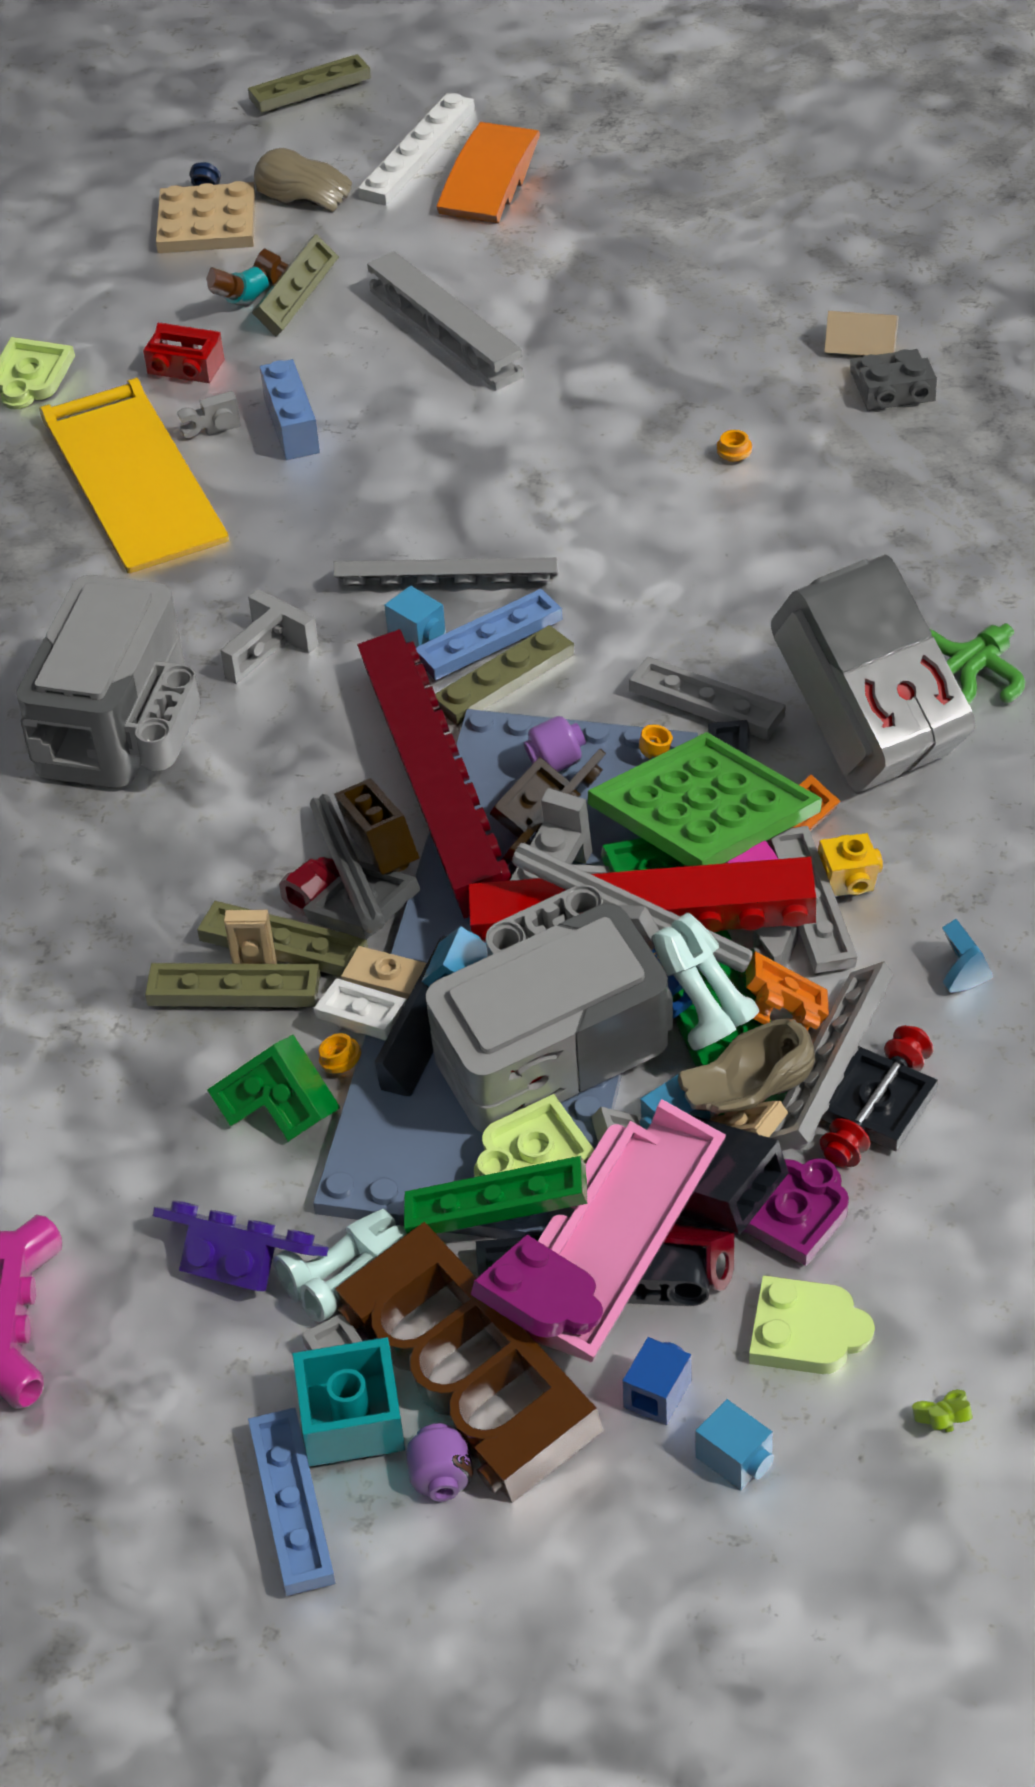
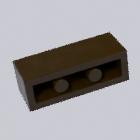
[334,778,420,875]

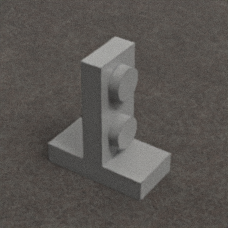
[220,589,319,684]
[510,788,592,880]

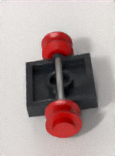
[820,1025,938,1167]

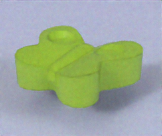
[912,1389,973,1432]

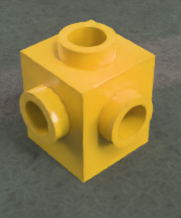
[818,833,883,897]

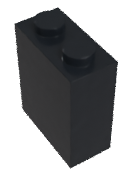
[679,1114,789,1235]

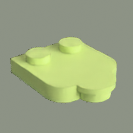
[0,337,75,409]
[474,1094,594,1177]
[749,1275,875,1374]

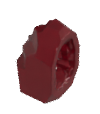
[279,856,340,916]

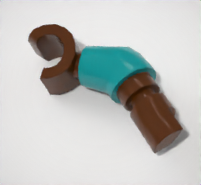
[206,248,289,305]

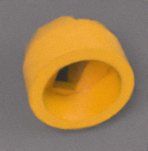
[639,724,673,759]

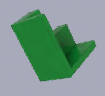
[207,1034,340,1142]

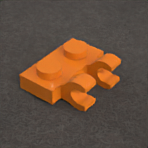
[746,951,829,1031]

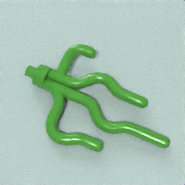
[930,623,1025,705]

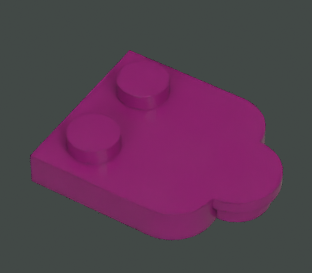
[743,1159,849,1266]
[471,1235,603,1337]

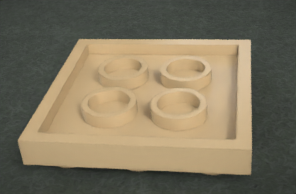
[156,181,256,253]

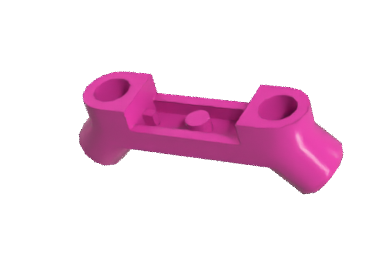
[0,1215,63,1409]

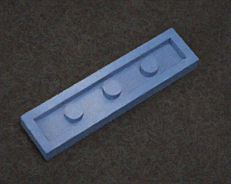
[416,589,563,680]
[248,1407,336,1596]

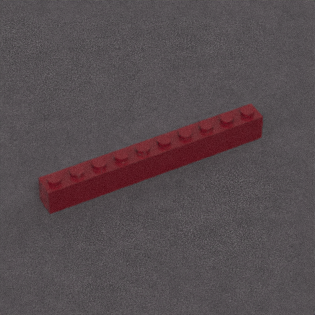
[357,629,512,919]

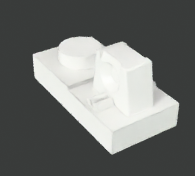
[313,978,407,1041]

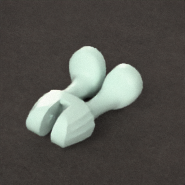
[652,913,759,1050]
[273,1209,407,1323]

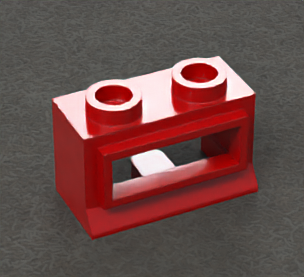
[143,322,225,383]

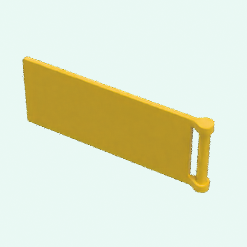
[39,377,229,573]

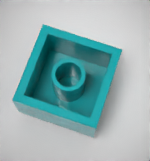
[292,1337,406,1467]

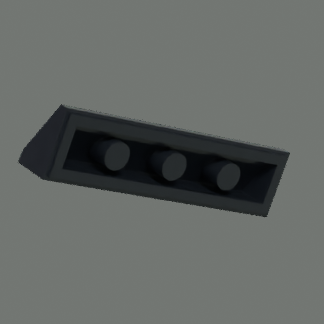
[375,935,447,1096]

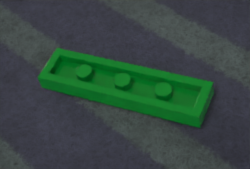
[404,1156,588,1234]

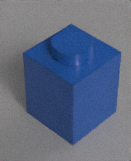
[622,1337,692,1425]

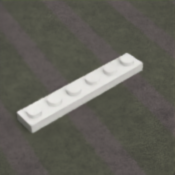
[358,93,475,206]

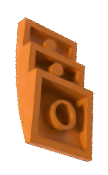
[436,122,540,224]

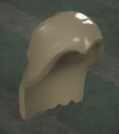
[254,148,352,212]
[678,1019,815,1114]

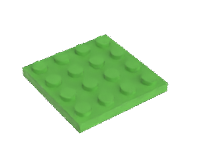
[588,732,822,866]

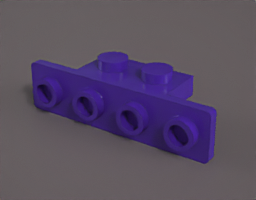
[152,1200,329,1291]

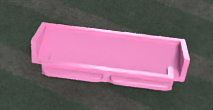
[523,1099,726,1362]

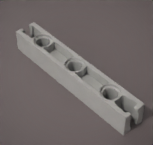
[367,251,524,391]

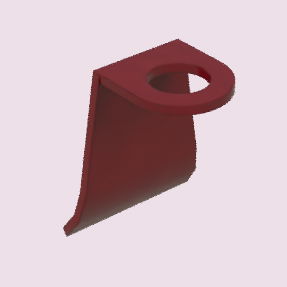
[663,1221,734,1291]

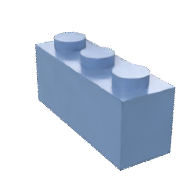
[260,359,320,460]

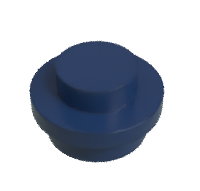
[189,162,221,186]

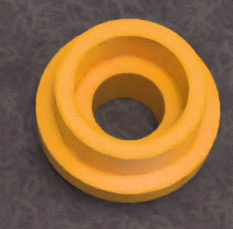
[717,430,752,462]
[319,1033,361,1074]

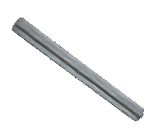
[512,843,752,972]

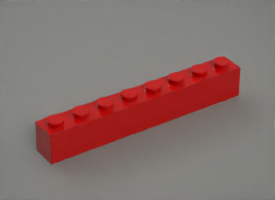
[469,856,816,943]

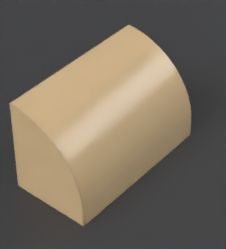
[824,311,899,355]

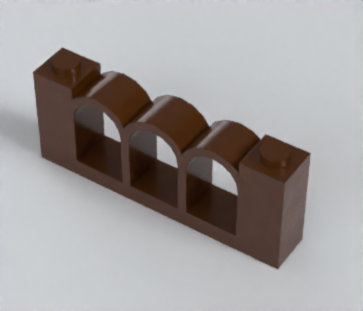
[335,1221,604,1503]

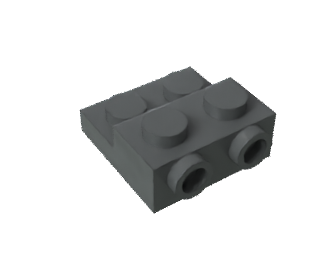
[850,349,937,411]

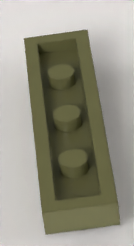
[248,54,371,113]
[252,234,339,337]
[435,625,575,726]
[197,901,368,977]
[145,963,320,1007]

